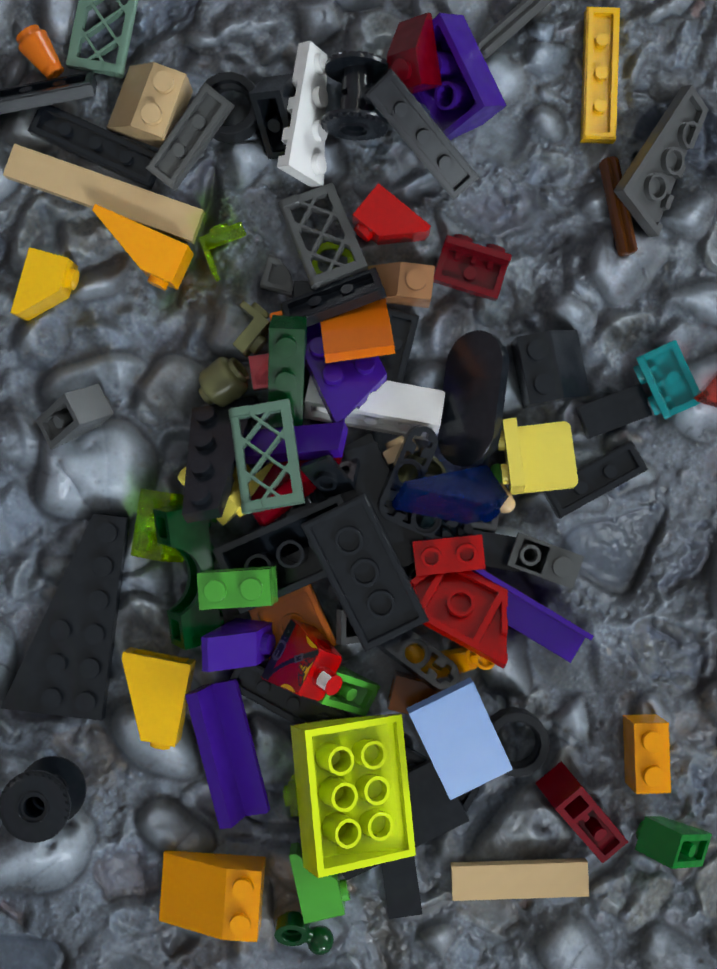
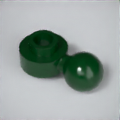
[274,911,334,955]

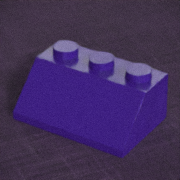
[412,13,507,140]

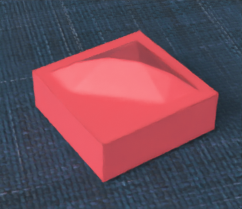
[248,353,269,391]

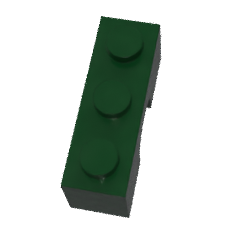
[268,315,307,428]

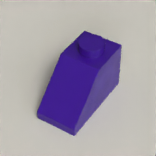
[201,618,276,672]

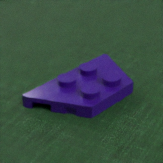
[305,322,387,423]

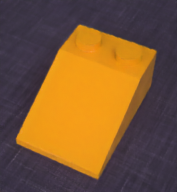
[159,850,266,942]

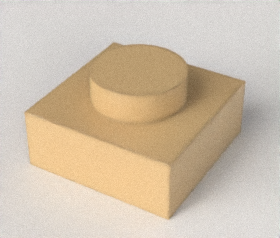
[382,435,419,466]

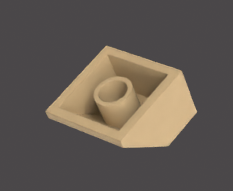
[107,62,193,148]

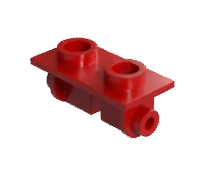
[412,534,486,576]

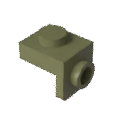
[233,300,270,358]

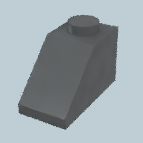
[36,384,114,450]

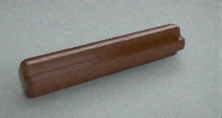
[599,156,638,257]

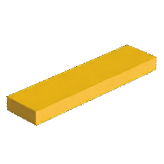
[580,7,620,144]

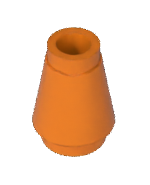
[16,24,64,80]

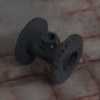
[321,51,389,141]
[0,756,87,843]

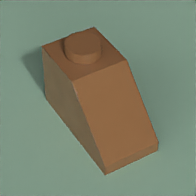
[368,262,435,308]

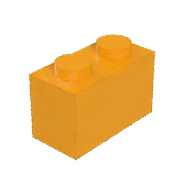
[623,714,671,794]

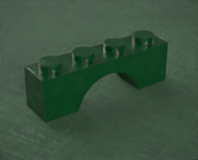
[153,503,224,650]

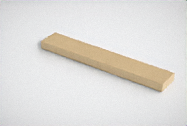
[3,143,205,244]

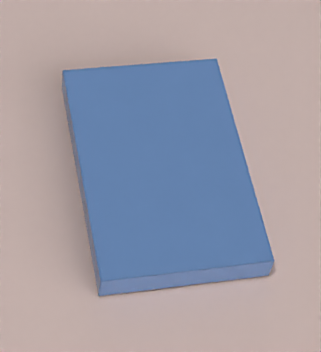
[406,677,513,800]

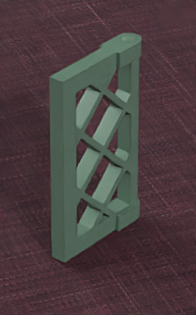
[66,0,139,78]
[228,398,305,514]

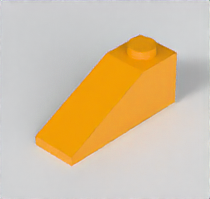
[92,204,194,290]

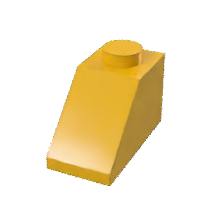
[10,247,79,321]

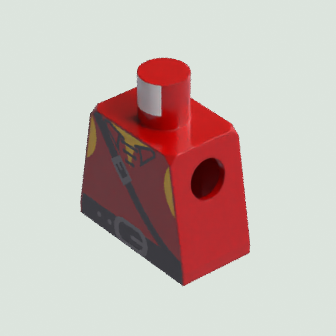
[261,618,342,701]

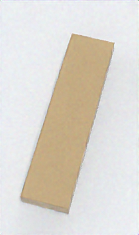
[450,858,589,901]

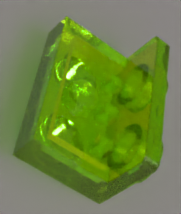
[131,489,184,562]

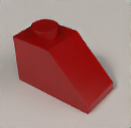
[352,183,431,245]

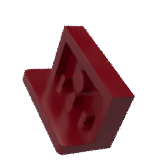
[433,234,512,301]

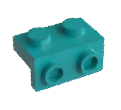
[633,340,705,419]

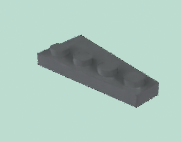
[614,85,709,237]

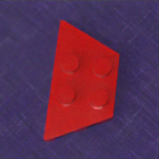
[410,571,508,669]

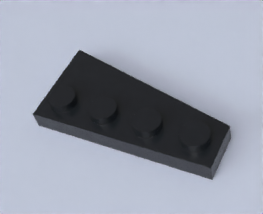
[182,396,260,523]

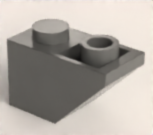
[506,532,584,589]

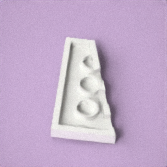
[277,41,329,188]

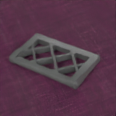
[278,182,368,290]

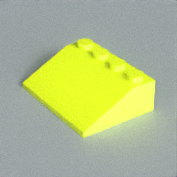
[290,713,416,878]

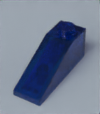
[392,465,509,524]

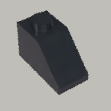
[249,74,296,159]

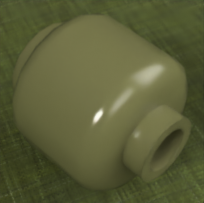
[198,357,250,407]

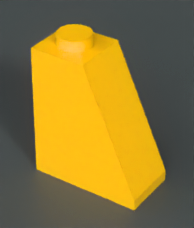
[121,647,196,750]

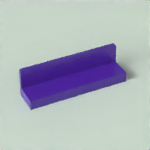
[472,569,594,663]
[185,679,270,829]

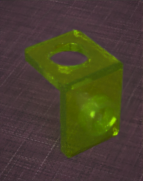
[198,222,247,281]

